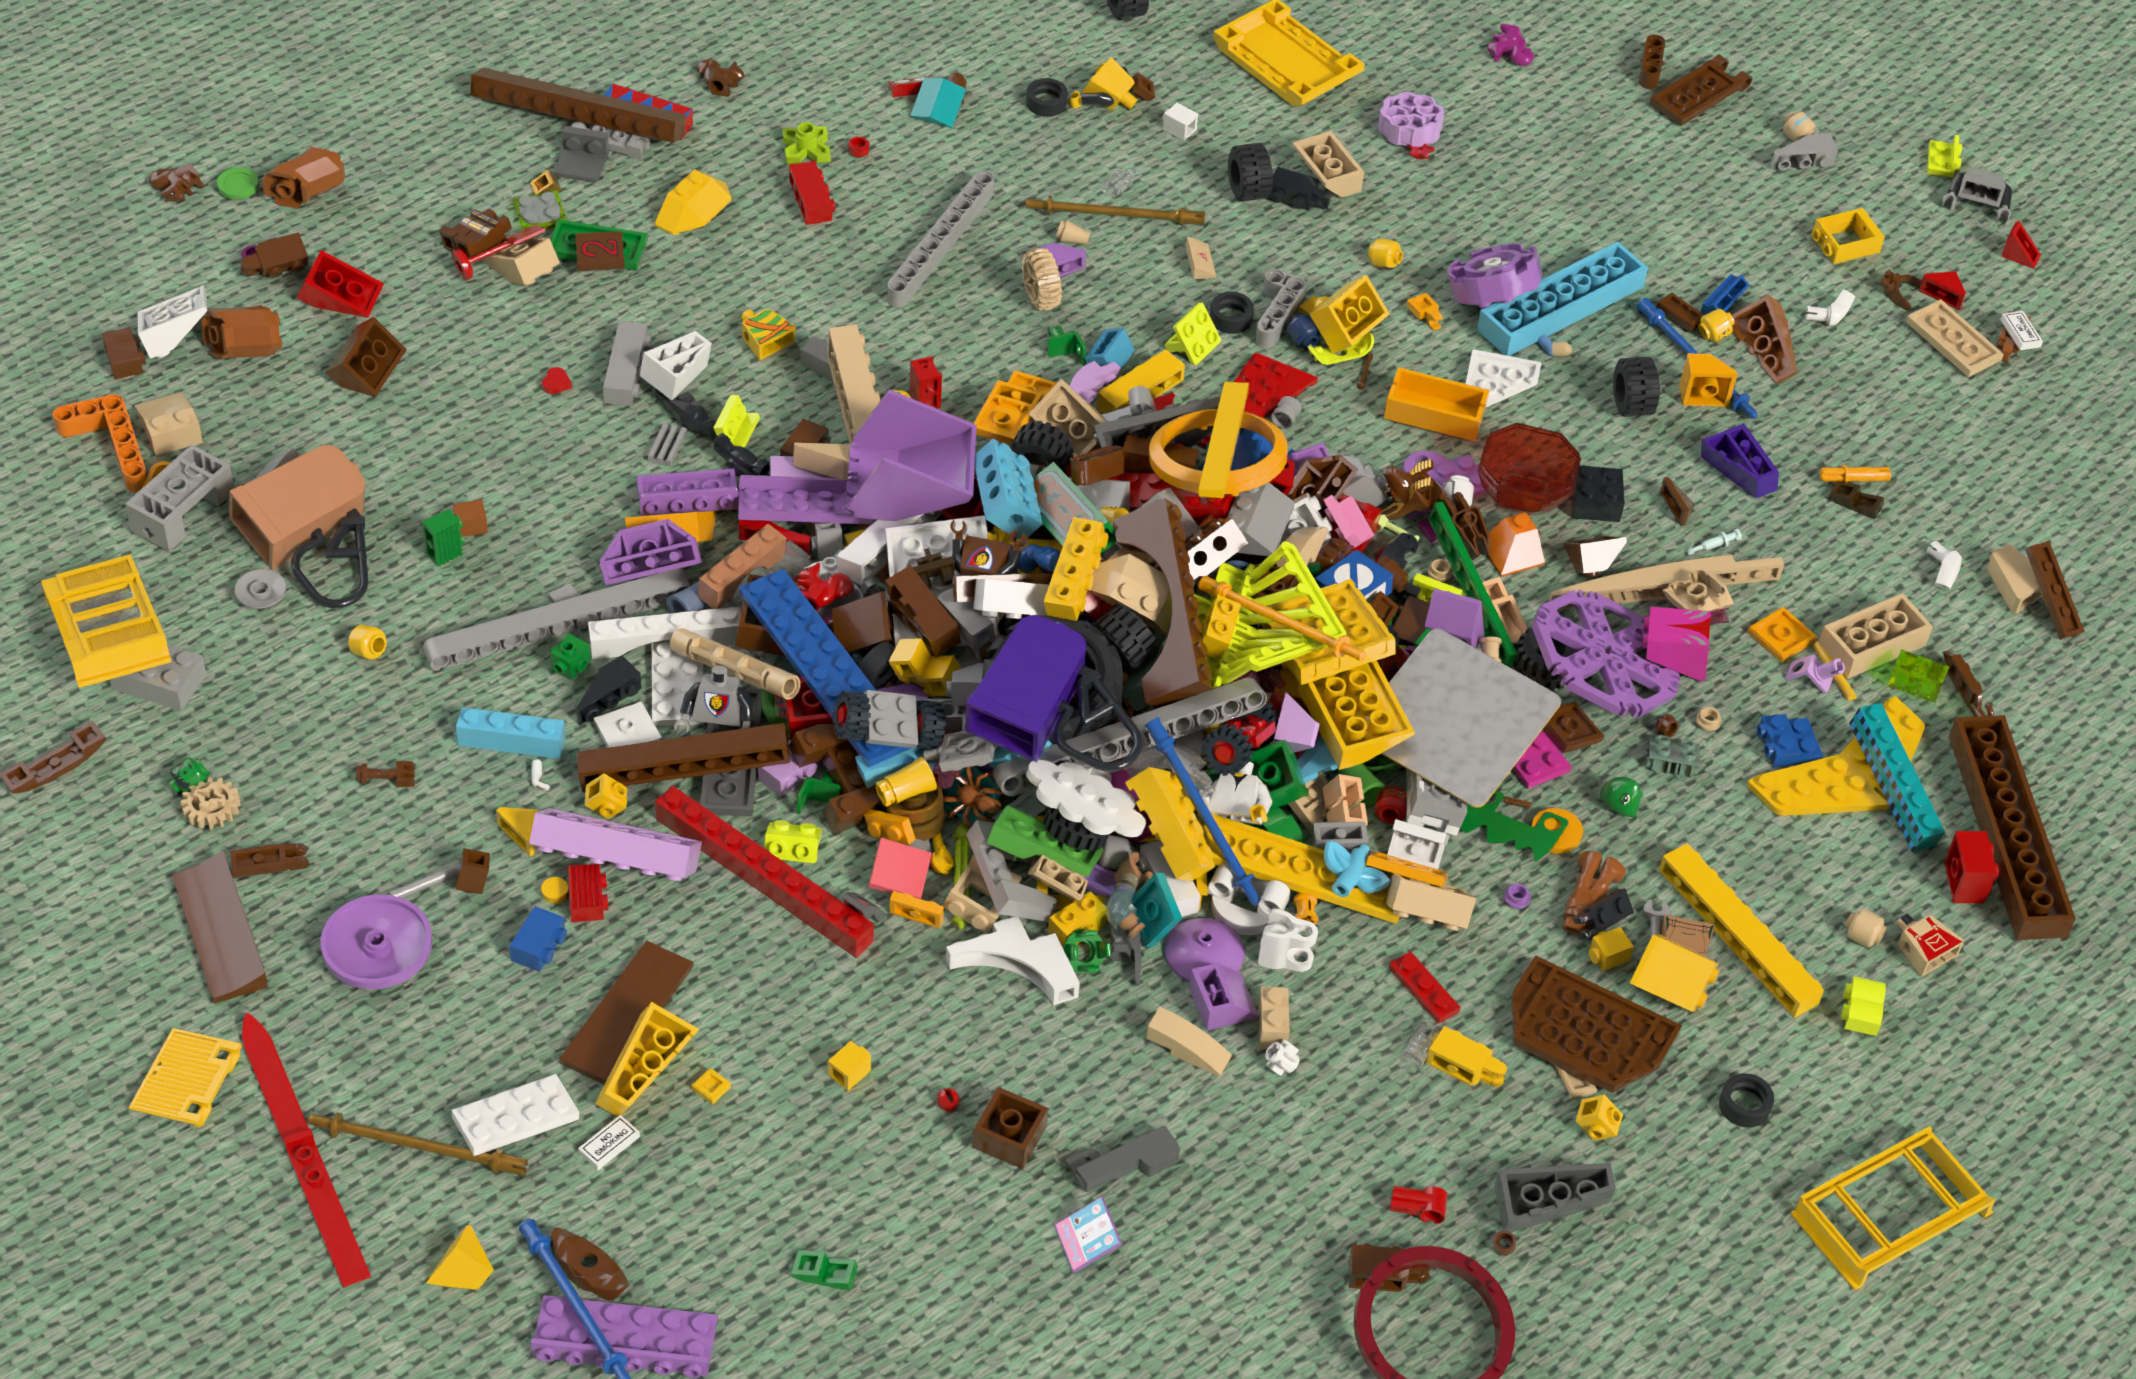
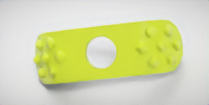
[1307,332,1374,365]

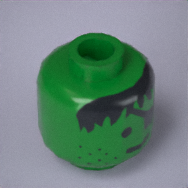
[169,757,210,794]

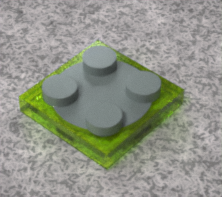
[512,191,567,231]

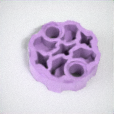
[1378,92,1444,147]

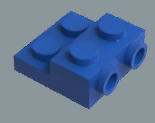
[1757,714,1823,767]

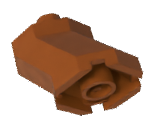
[262,147,345,209]
[200,305,283,360]

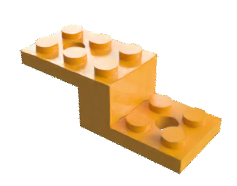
[973,370,1057,445]

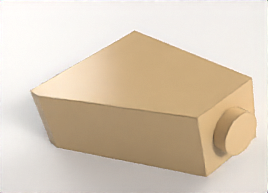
[1987,544,2043,615]

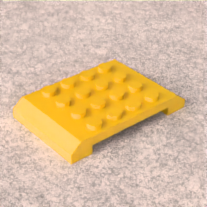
[1213,0,1365,106]

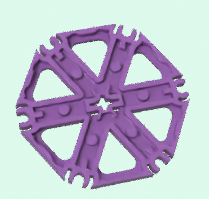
[1532,590,1681,718]

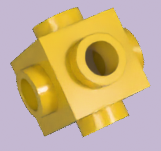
[585,774,627,818]
[1576,1094,1623,1141]

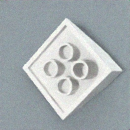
[138,285,207,359]

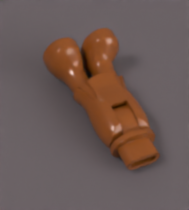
[1562,851,1626,935]

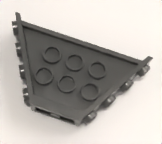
[1094,396,1221,448]

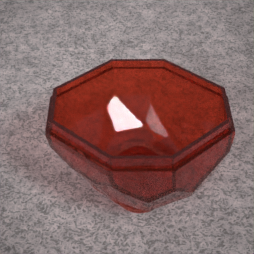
[1477,423,1581,516]

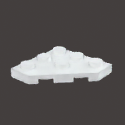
[1466,349,1541,407]

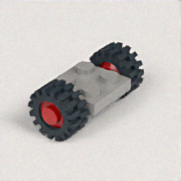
[833,690,946,749]

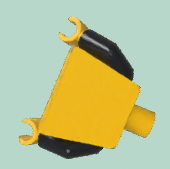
[1069,57,1138,110]

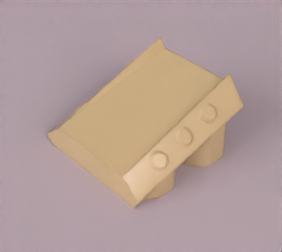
[1663,569,1734,611]

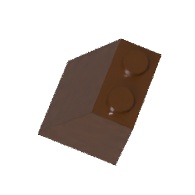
[829,591,895,663]

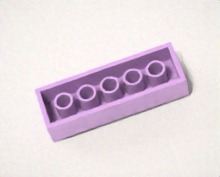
[529,808,702,881]

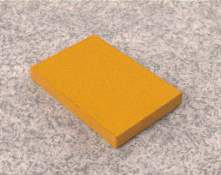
[1366,851,1449,887]

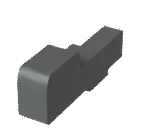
[1065,1126,1180,1192]

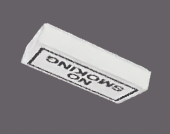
[2000,311,2043,350]
[578,1115,640,1170]

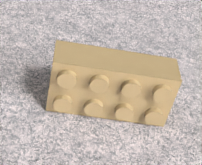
[1819,593,1933,679]

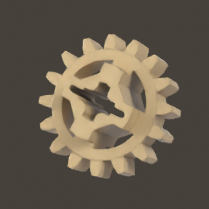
[181,777,241,830]

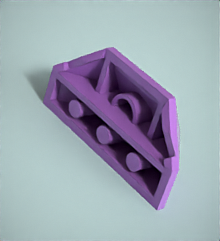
[599,519,702,585]

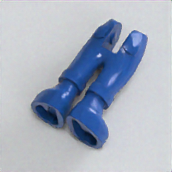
[1018,544,1061,573]

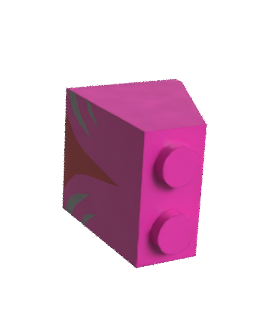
[1642,607,1711,681]

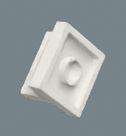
[1387,819,1450,869]

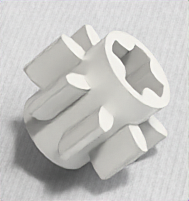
[1265,1039,1299,1076]

